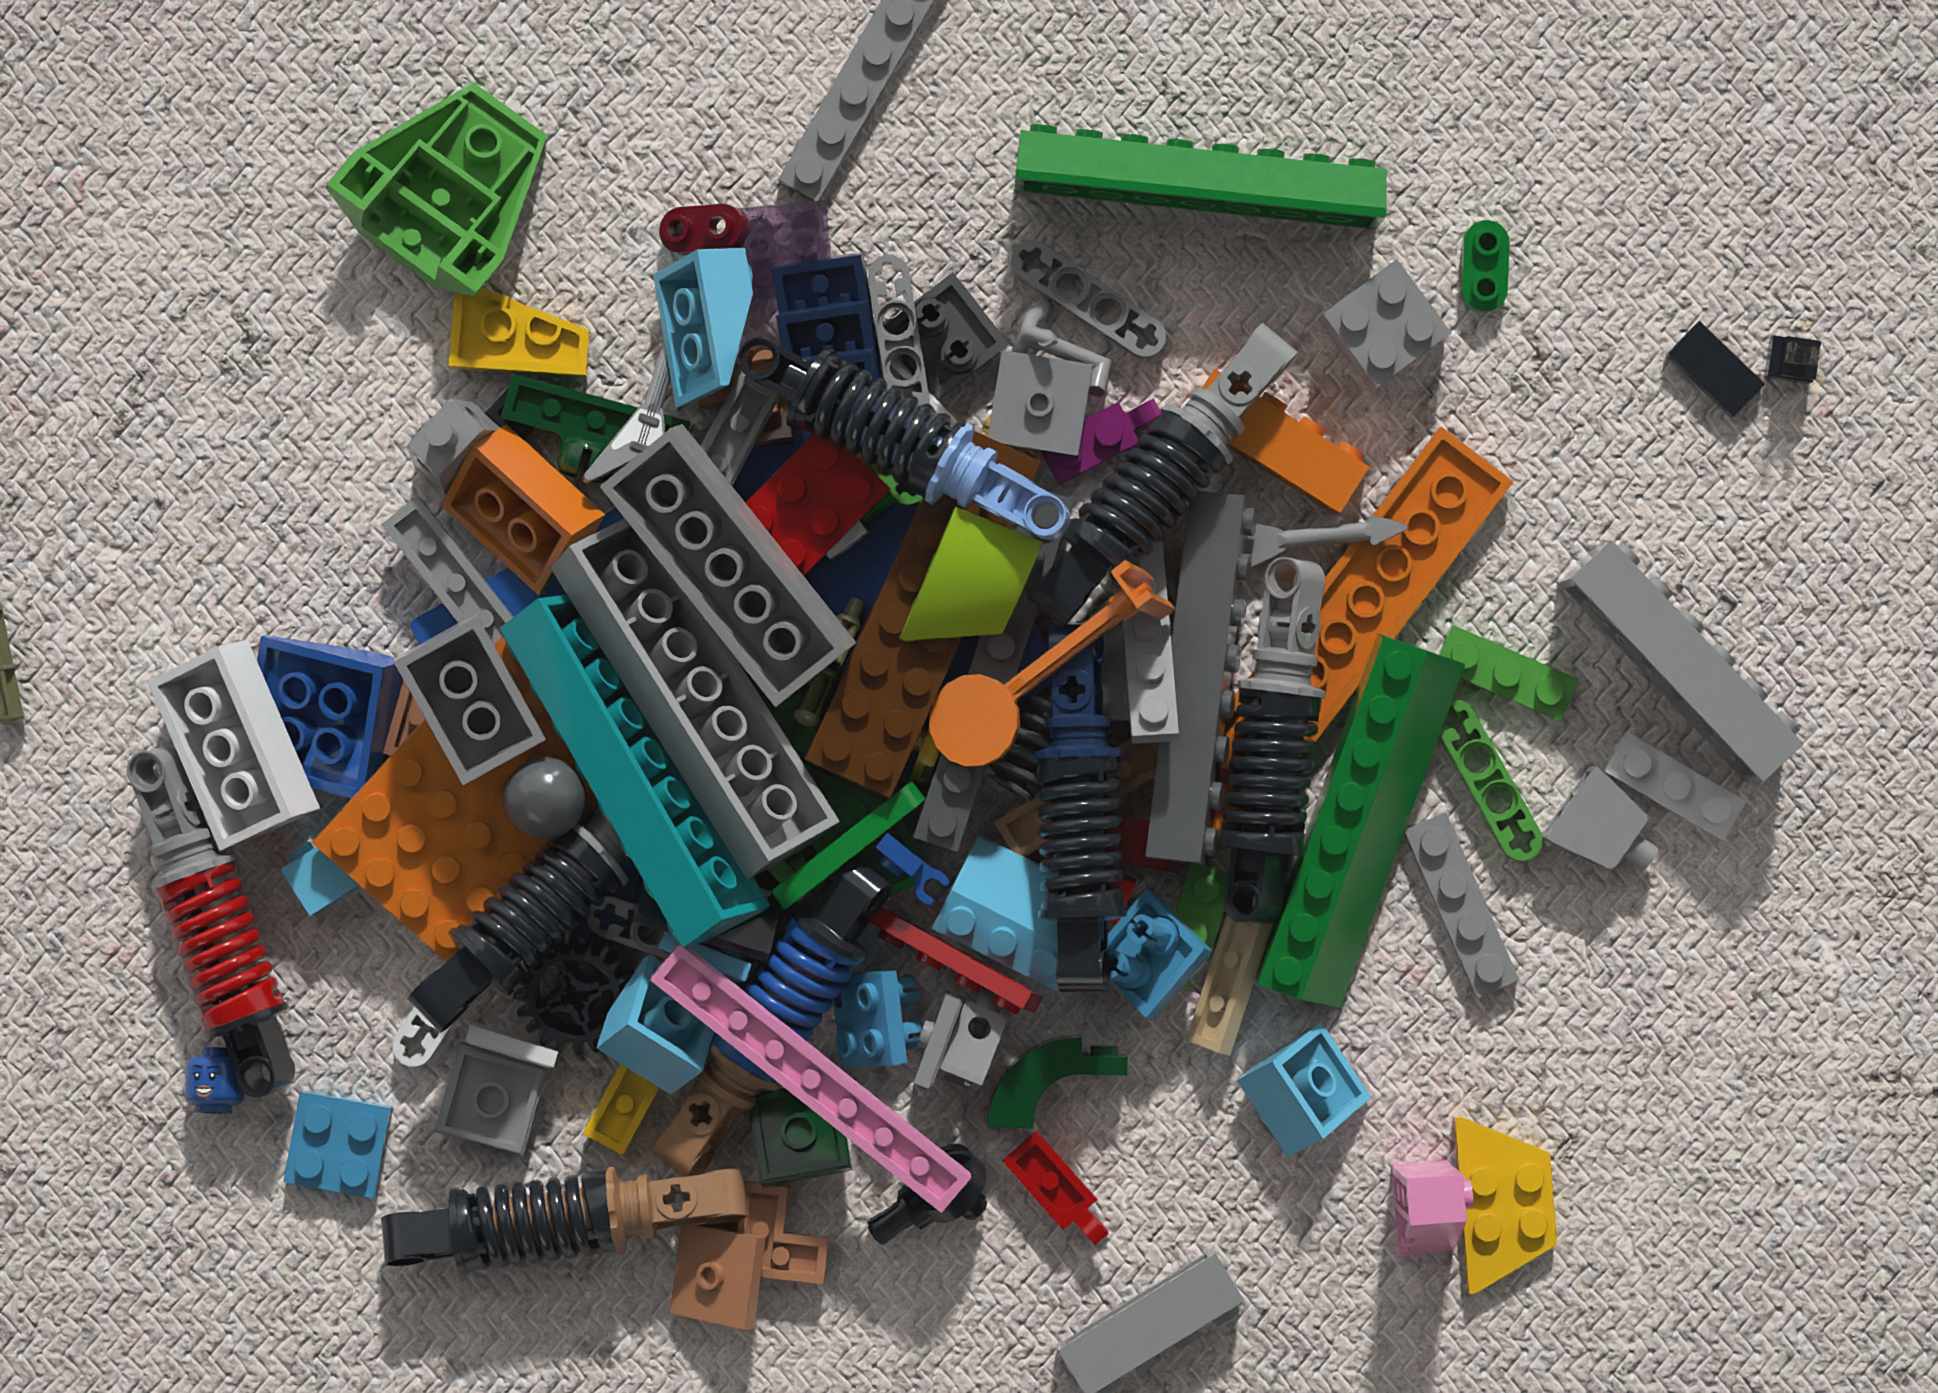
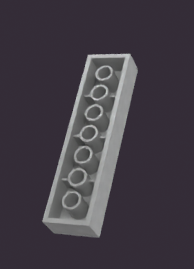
[551,519,840,880]

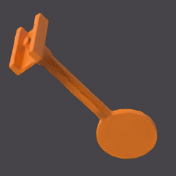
[929,560,1175,767]

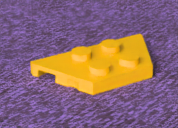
[1453,1116,1558,1294]

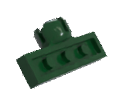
[501,374,691,483]

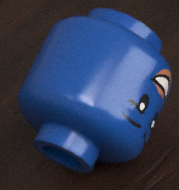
[184,1047,245,1114]

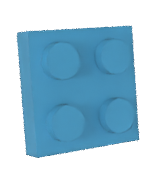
[283,1090,393,1199]

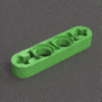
[1439,699,1543,861]

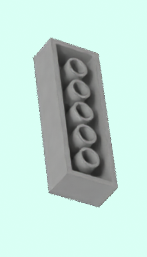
[599,424,856,707]
[1558,540,1804,782]

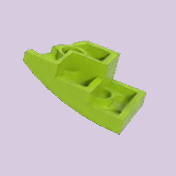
[899,507,1043,642]

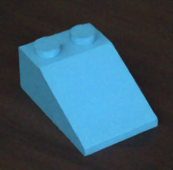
[653,248,753,408]

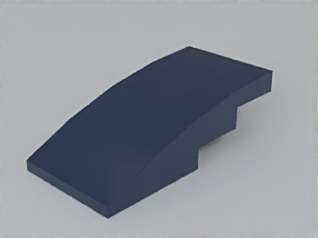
[771,252,881,452]

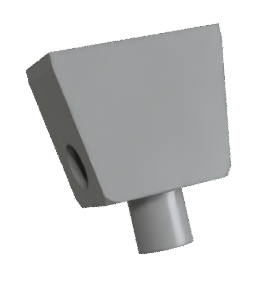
[406,398,500,495]
[1541,766,1659,871]
[936,986,1008,1092]

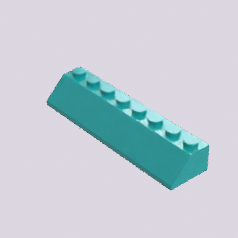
[500,595,770,948]

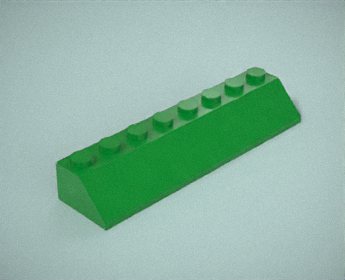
[1014,124,1387,230]
[1255,633,1465,1008]

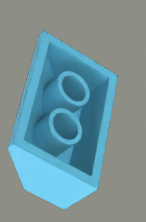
[932,834,1059,991]

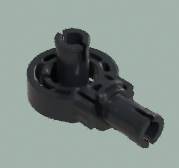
[867,1144,987,1245]

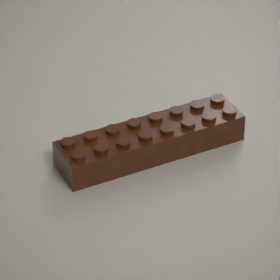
[802,431,1041,801]

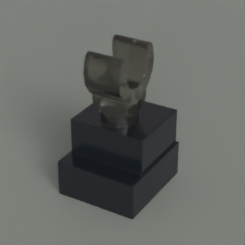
[1764,335,1821,384]

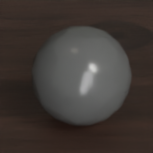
[503,756,586,840]

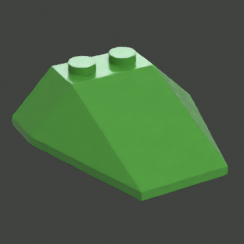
[326,82,547,296]

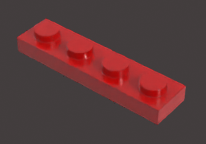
[870,907,1043,1015]

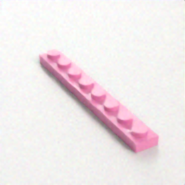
[650,943,971,1213]

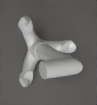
[1011,300,1112,397]

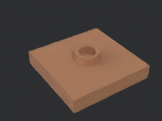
[670,1224,766,1330]

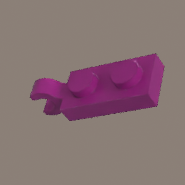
[1040,398,1161,486]

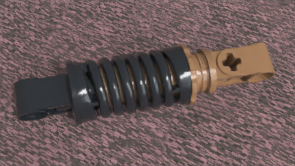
[381,1167,748,1276]

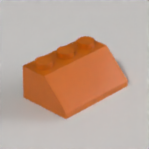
[441,424,605,596]

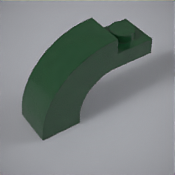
[987,1034,1128,1129]

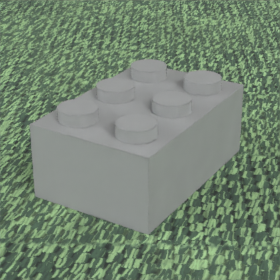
[394,614,546,785]

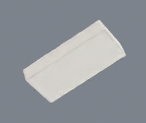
[465,1022,561,1069]

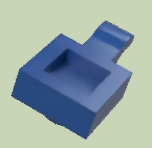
[876,832,950,905]

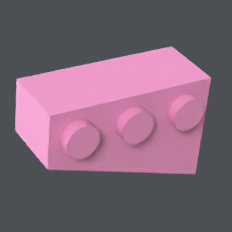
[1392,1161,1473,1256]

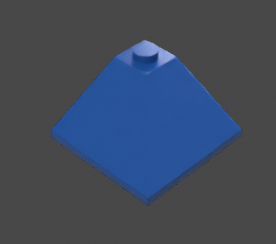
[257,635,403,798]

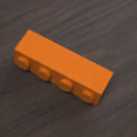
[1202,368,1370,516]

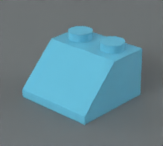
[597,955,714,1095]
[1237,1021,1371,1157]

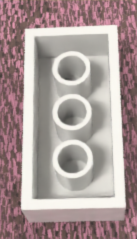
[147,639,320,851]

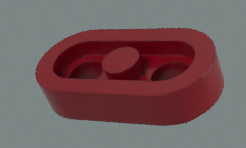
[659,204,750,255]

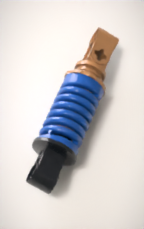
[654,857,893,1177]

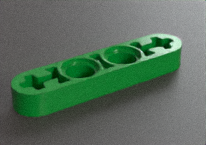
[770,781,926,910]

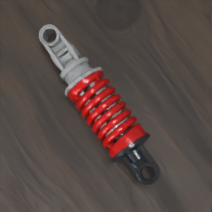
[127,747,295,1098]

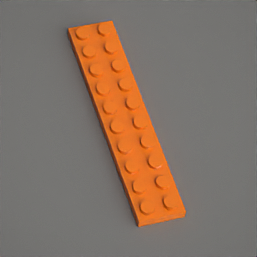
[1213,426,1514,835]

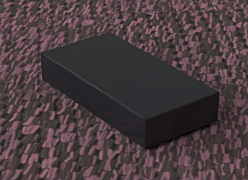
[1666,321,1765,418]

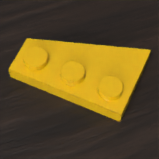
[448,288,591,378]

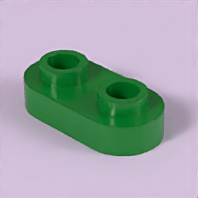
[1460,220,1510,313]

